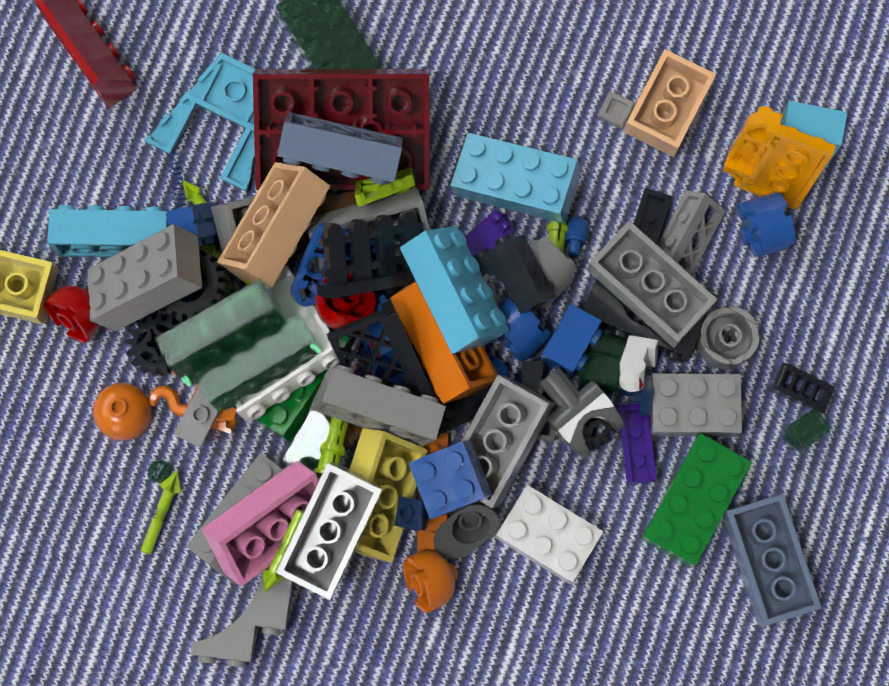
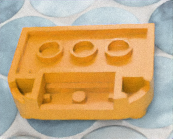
[723,106,836,210]

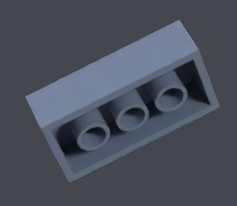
[277,112,403,185]
[722,494,822,628]

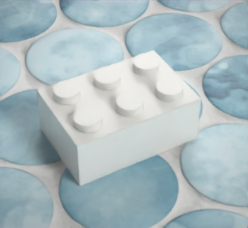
[495,485,603,585]

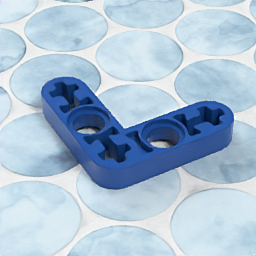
[290,223,377,307]

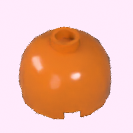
[93,383,152,441]
[403,551,457,613]

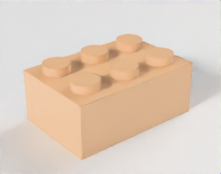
[624,49,716,157]

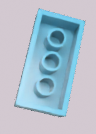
[450,133,582,224]
[47,205,169,257]
[400,226,509,354]

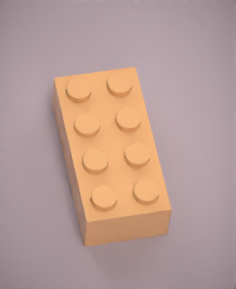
[217,162,330,288]

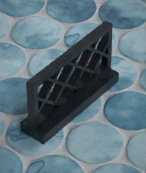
[326,300,439,404]

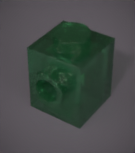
[577,351,621,397]

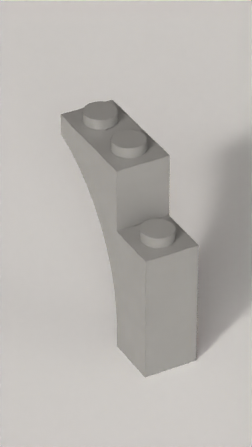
[190,566,294,668]

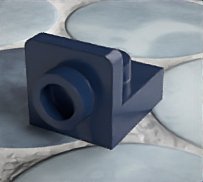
[620,370,653,415]
[394,496,429,531]

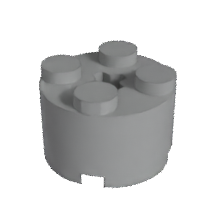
[529,237,575,308]
[696,307,759,370]

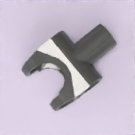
[539,367,624,459]

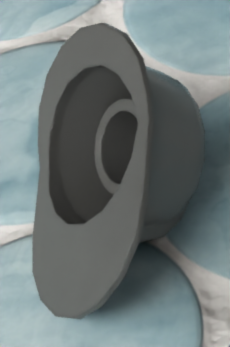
[433,501,499,559]

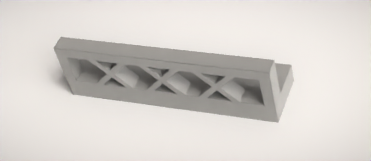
[657,190,726,276]

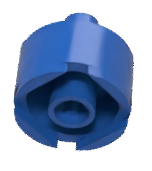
[737,192,796,257]
[497,296,552,362]

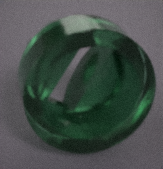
[148,460,172,484]

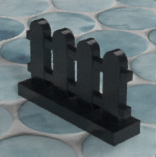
[317,211,423,299]

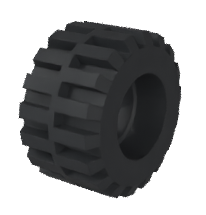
[162,249,236,327]

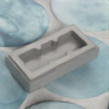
[174,382,228,448]

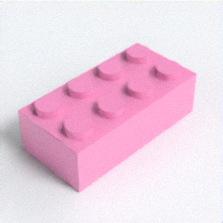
[201,460,319,587]

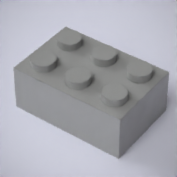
[649,373,742,437]

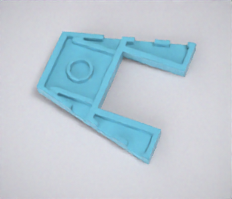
[144,53,255,192]

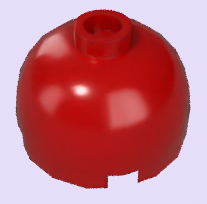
[314,273,376,330]
[44,285,100,343]

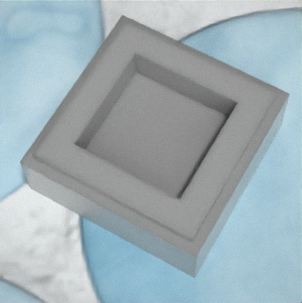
[597,91,635,130]

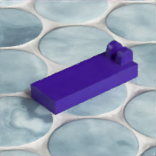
[465,209,515,257]
[617,404,657,486]

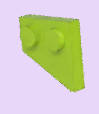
[355,167,415,207]

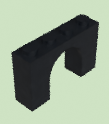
[474,234,557,314]
[583,279,716,364]

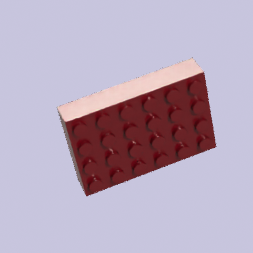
[253,69,430,190]

